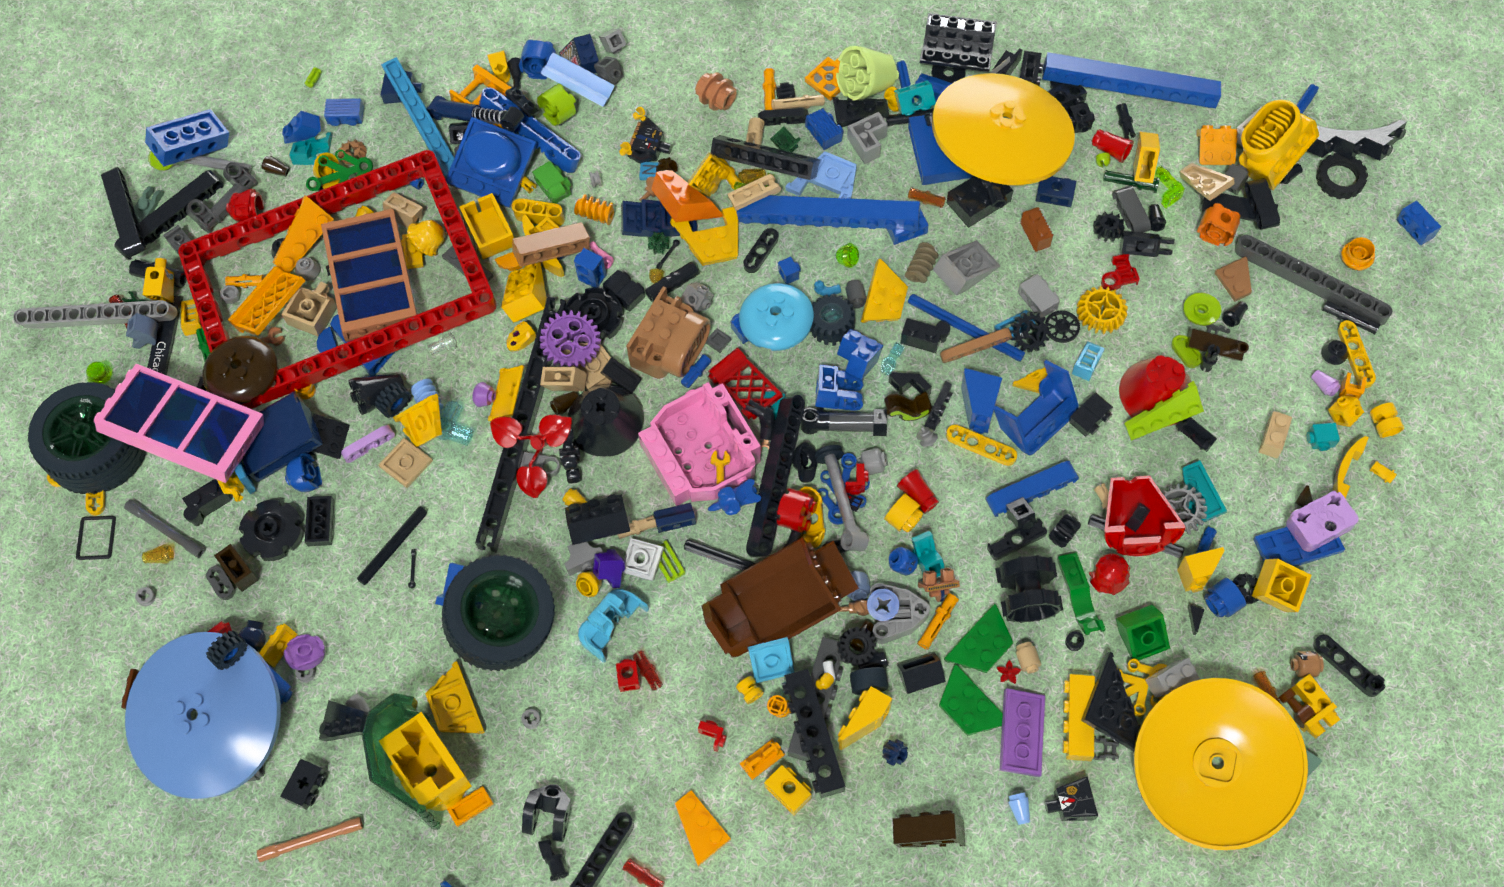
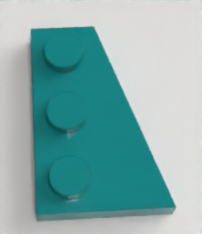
[1182,460,1227,525]

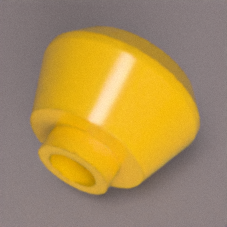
[576,571,602,597]

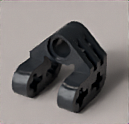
[522,784,571,842]

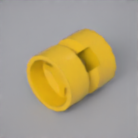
[1369,402,1404,438]

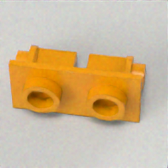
[740,739,785,780]

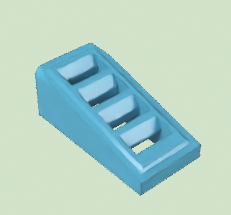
[1072,341,1105,381]

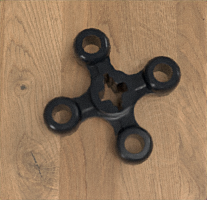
[559,428,581,484]

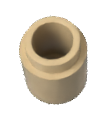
[1016,642,1042,674]

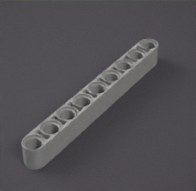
[13,300,177,328]

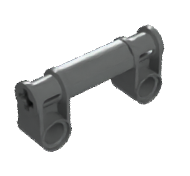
[186,162,258,233]

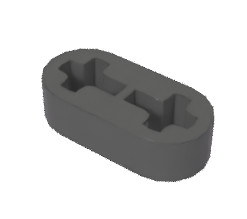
[206,566,235,600]

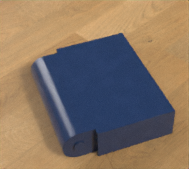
[235,391,323,482]

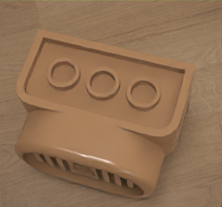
[626,286,711,379]

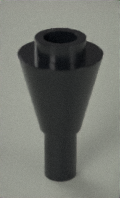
[507,57,522,89]

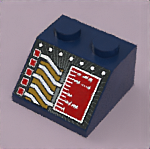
[559,34,599,74]

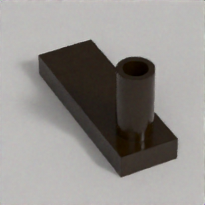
[1186,329,1249,361]

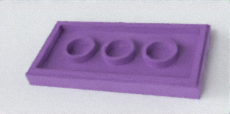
[999,688,1045,777]

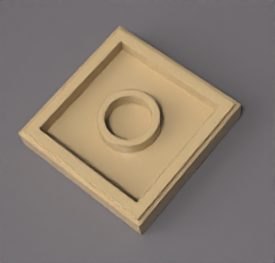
[378,438,433,488]

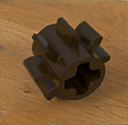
[656,157,678,173]

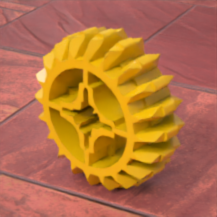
[1076,286,1128,335]

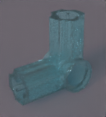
[437,401,474,446]

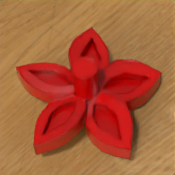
[997,660,1021,684]

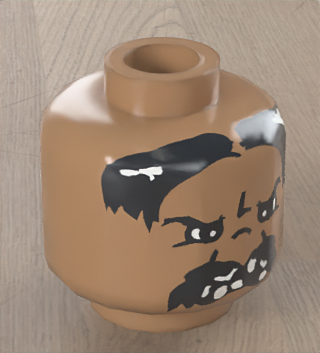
[1291,651,1324,678]

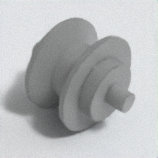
[916,427,938,447]

